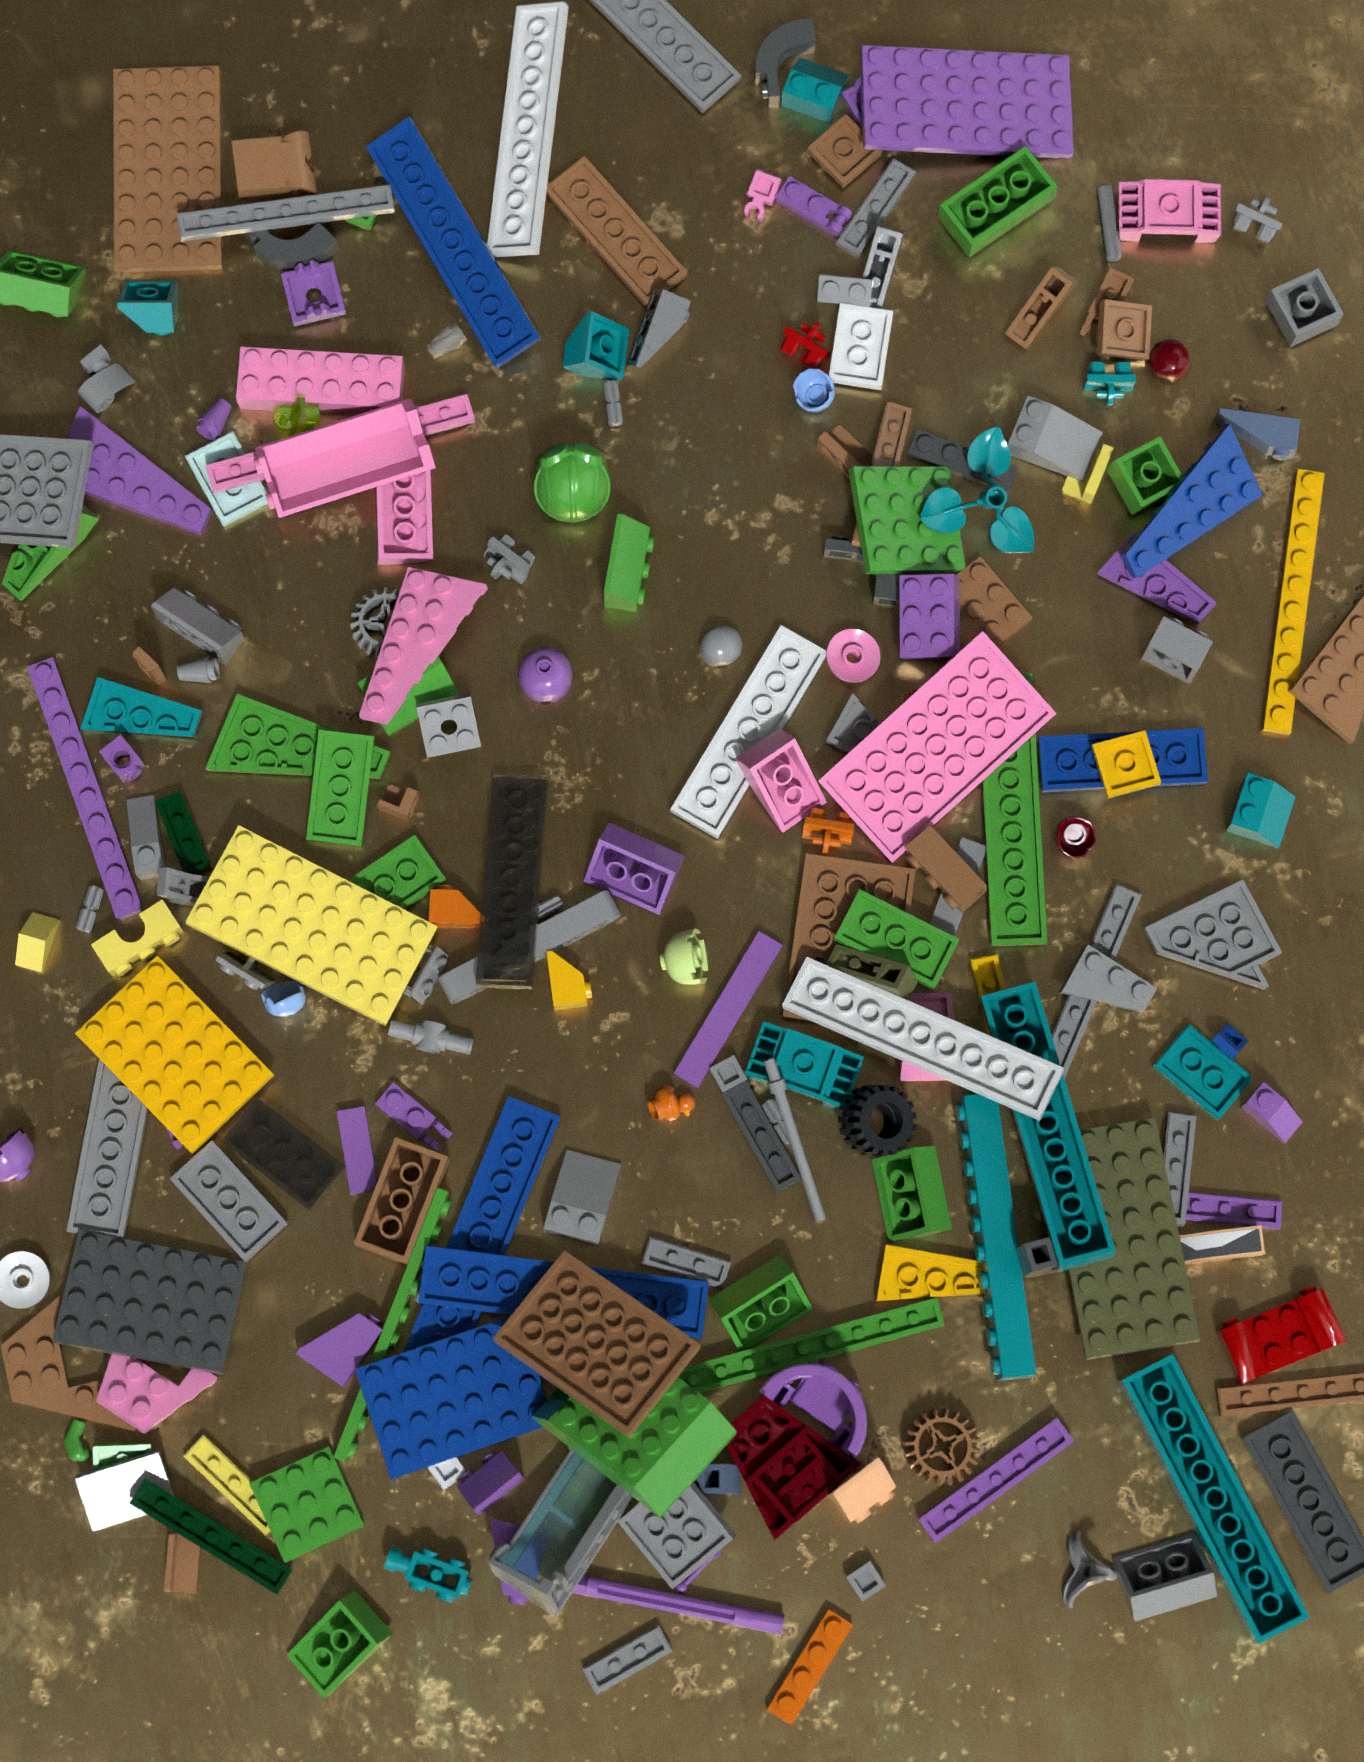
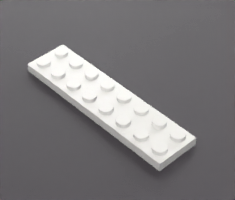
[670,625,826,839]

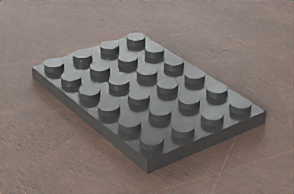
[52,1230,247,1375]

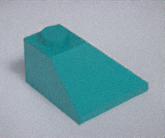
[117,281,178,335]
[563,311,629,380]

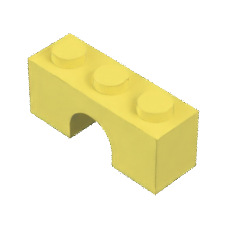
[91,899,184,977]

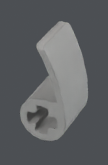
[78,363,134,413]

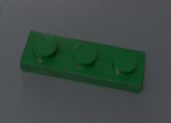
[155,791,212,875]

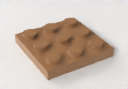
[957,556,1033,650]

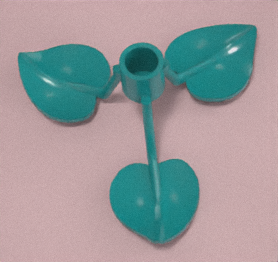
[920,427,1034,553]

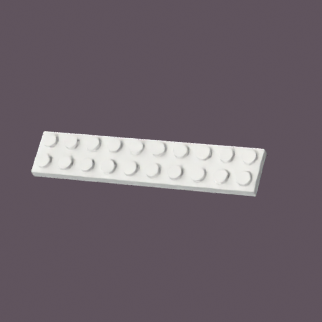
[487,2,569,257]
[782,957,1064,1121]

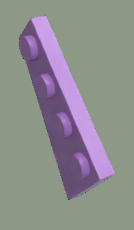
[1097,533,1217,625]

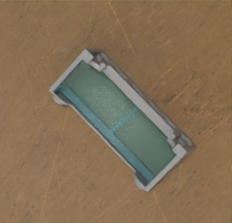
[488,1447,633,1617]

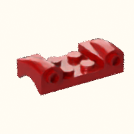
[1216,1285,1347,1385]

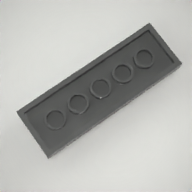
[1241,1411,1364,1593]

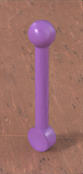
[676,1549,721,1594]

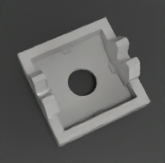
[416,693,481,758]

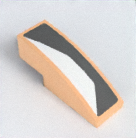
[1180,1225,1265,1264]

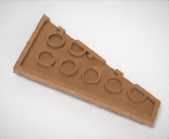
[1288,592,1364,744]

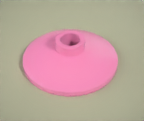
[826,629,881,683]

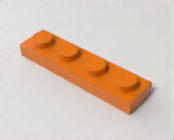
[767,1609,853,1725]

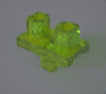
[272,397,320,437]

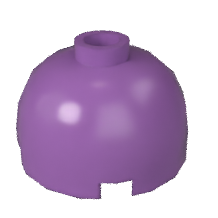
[518,647,573,703]
[0,1127,35,1182]

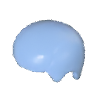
[793,368,835,412]
[261,981,306,1017]

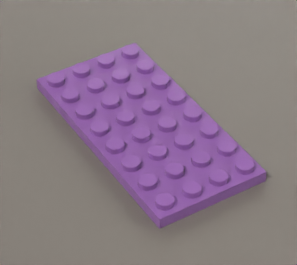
[860,45,1073,159]

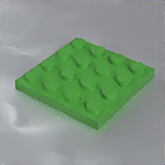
[848,466,966,574]

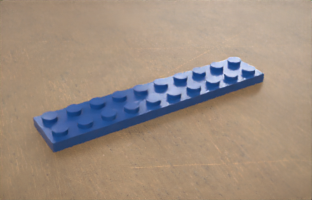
[366,117,542,368]
[403,1096,561,1352]
[418,1246,709,1339]

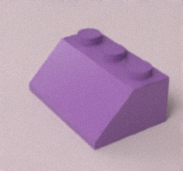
[583,823,685,915]

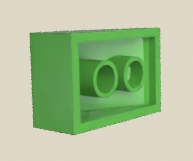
[287,1590,393,1699]

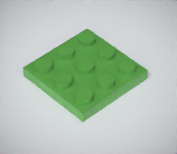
[249,1447,364,1564]

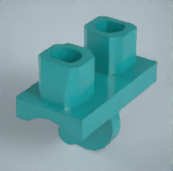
[1084,362,1136,406]

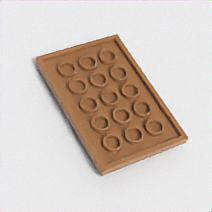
[782,853,916,1022]
[493,1250,701,1438]

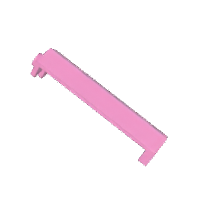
[253,398,435,518]

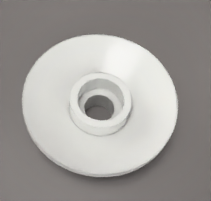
[0,1251,50,1309]

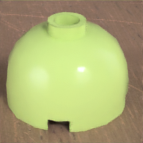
[660,928,708,985]

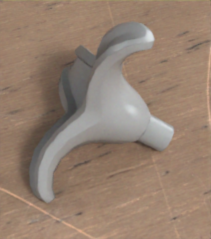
[1063,1531,1117,1608]

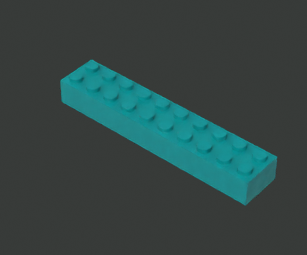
[981,982,1116,1272]
[1118,1354,1310,1644]

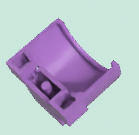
[758,1360,867,1458]

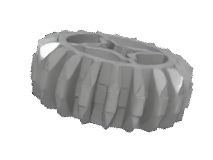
[350,587,399,659]

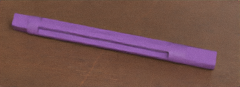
[572,1574,785,1635]

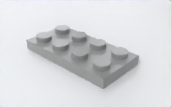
[170,1141,288,1262]

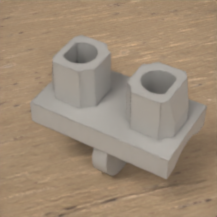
[1233,195,1283,244]
[483,534,535,585]

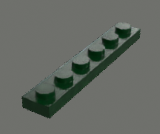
[129,1478,293,1595]

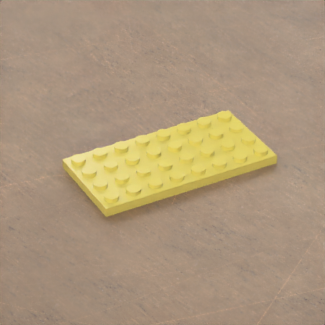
[185,825,438,1026]

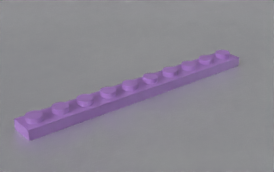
[27,657,144,920]

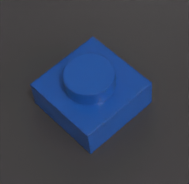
[1211,1022,1248,1059]

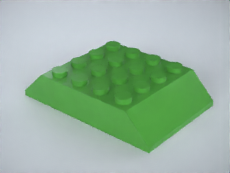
[532,1377,737,1518]

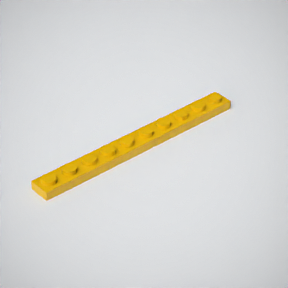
[1262,469,1325,735]

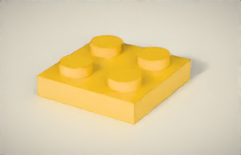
[1091,730,1161,799]

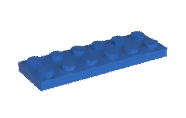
[1038,728,1208,793]

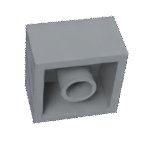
[1265,268,1344,347]
[1141,616,1213,684]

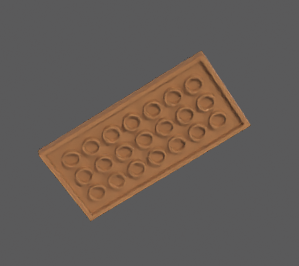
[113,66,223,273]

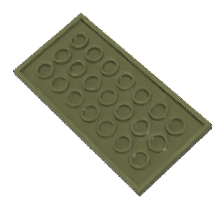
[1069,1117,1200,1360]

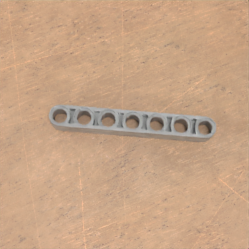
[438,890,621,1004]

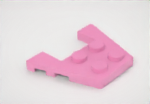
[97,1354,217,1434]

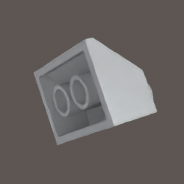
[151,588,244,665]
[1112,1533,1217,1621]

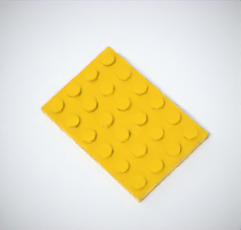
[75,956,274,1154]

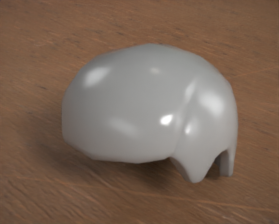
[698,625,743,667]

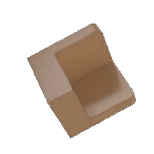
[377,784,420,822]

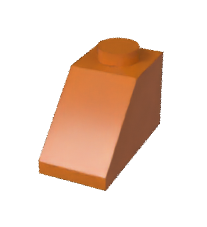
[429,885,486,928]

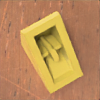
[15,912,60,973]

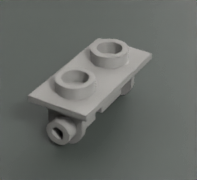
[403,944,450,1005]

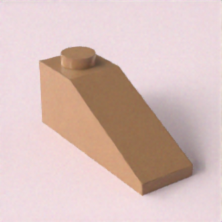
[1005,266,1079,349]

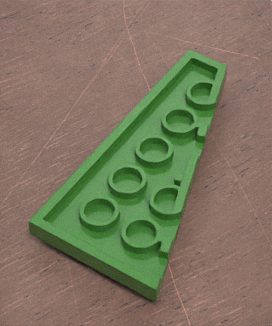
[205,694,391,779]

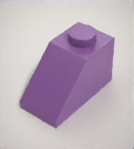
[1241,1082,1302,1144]

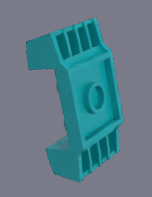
[745,1021,864,1111]

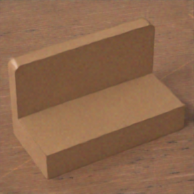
[816,425,873,479]
[164,1532,201,1593]

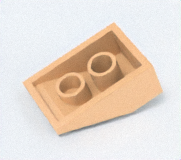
[828,1457,896,1524]

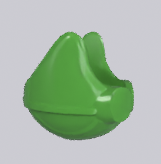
[534,442,610,523]

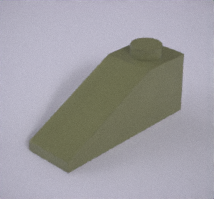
[825,944,918,1001]

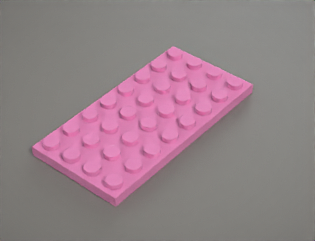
[817,631,1056,863]

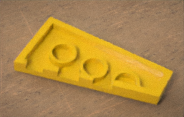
[876,1245,985,1302]

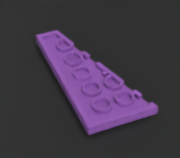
[66,406,212,536]

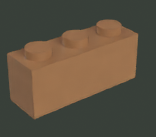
[905,825,987,913]

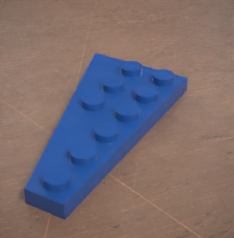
[1120,424,1263,578]

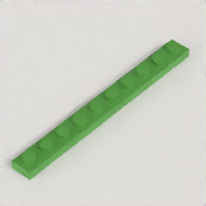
[333,1188,452,1463]
[678,1298,945,1393]

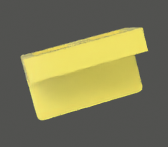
[1062,444,1114,504]

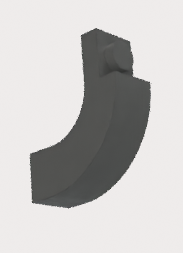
[755,18,816,108]
[244,222,339,271]
[823,536,902,607]
[1016,1237,1059,1278]

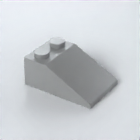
[1008,396,1103,482]
[543,1150,621,1246]

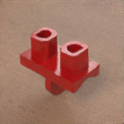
[780,321,831,368]

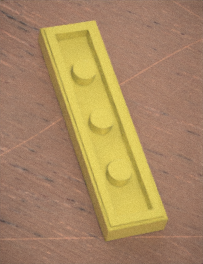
[183,1435,270,1535]

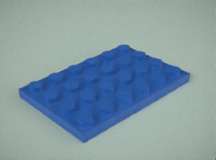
[355,1316,547,1480]

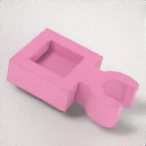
[744,170,782,222]

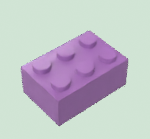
[899,574,960,660]

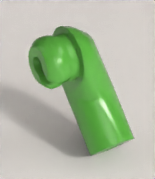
[64,1419,90,1462]

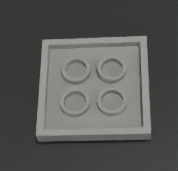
[618,1482,737,1589]

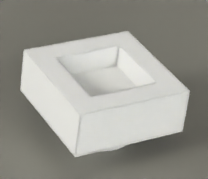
[427,1457,467,1491]

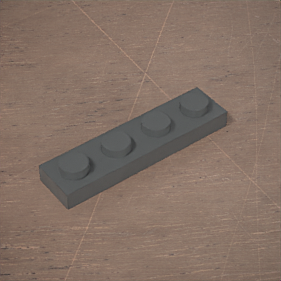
[907,429,1018,495]
[721,1081,801,1193]

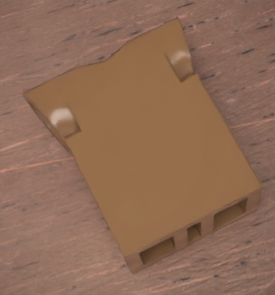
[232,131,317,205]

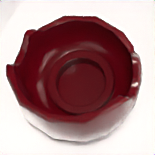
[1149,339,1191,382]
[1055,815,1096,858]

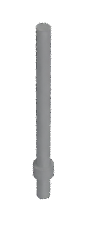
[764,1057,826,1222]

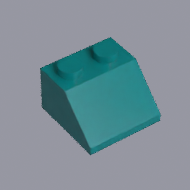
[781,58,849,123]
[1226,773,1296,848]

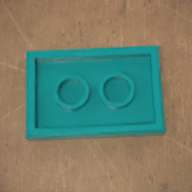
[1152,1024,1254,1121]

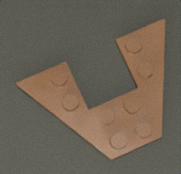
[1,1292,138,1431]

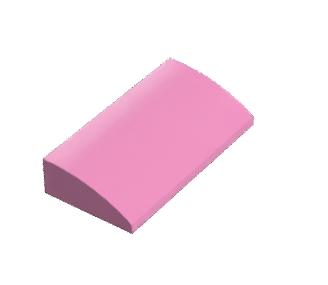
[375,469,433,565]

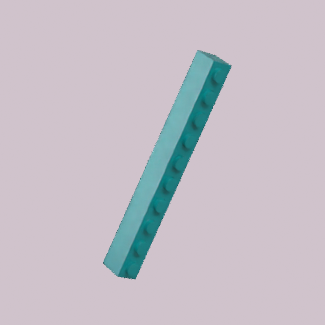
[955,1094,1036,1381]

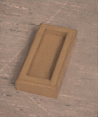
[132,647,166,686]

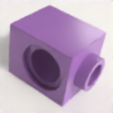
[99,735,145,783]

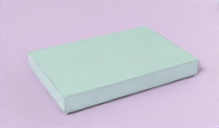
[185,431,268,527]

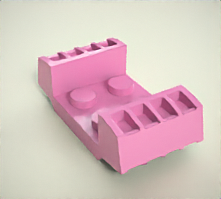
[1119,179,1221,243]

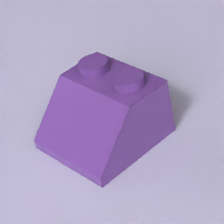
[457,1450,525,1515]

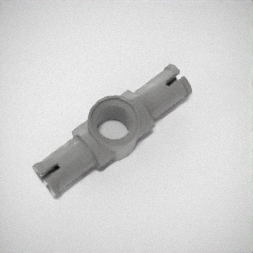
[388,1020,474,1055]

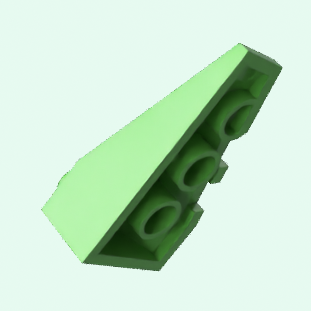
[2,504,99,600]

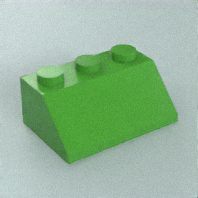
[0,249,86,317]
[604,514,655,612]
[358,657,459,736]
[872,1146,952,1243]
[708,1254,814,1352]

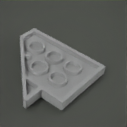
[1143,880,1282,990]

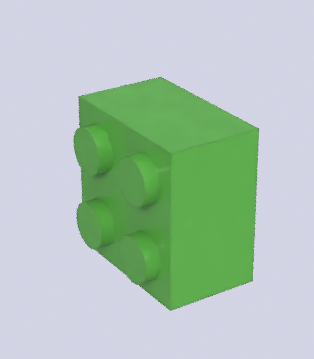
[1106,436,1182,515]

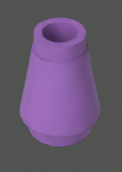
[196,398,232,440]

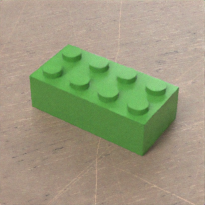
[938,146,1058,258]

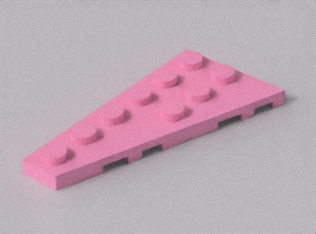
[359,567,488,725]

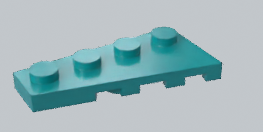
[80,677,203,737]

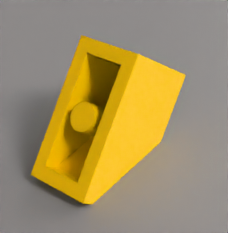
[546,951,592,1011]

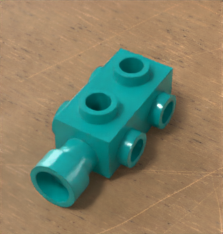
[384,1546,473,1603]

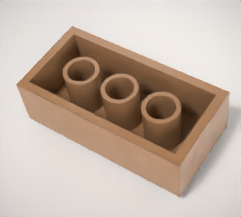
[353,1137,450,1266]

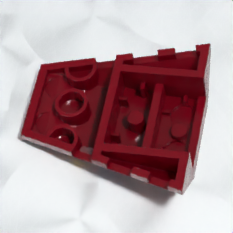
[726,1395,861,1541]

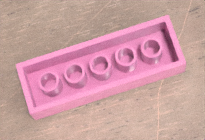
[236,347,405,416]

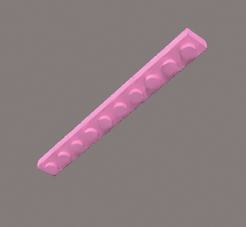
[205,394,475,494]

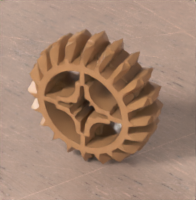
[903,1408,981,1486]

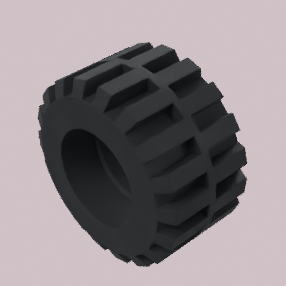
[838,1085,916,1156]

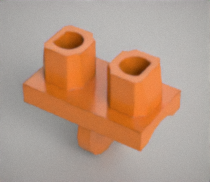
[802,808,855,854]

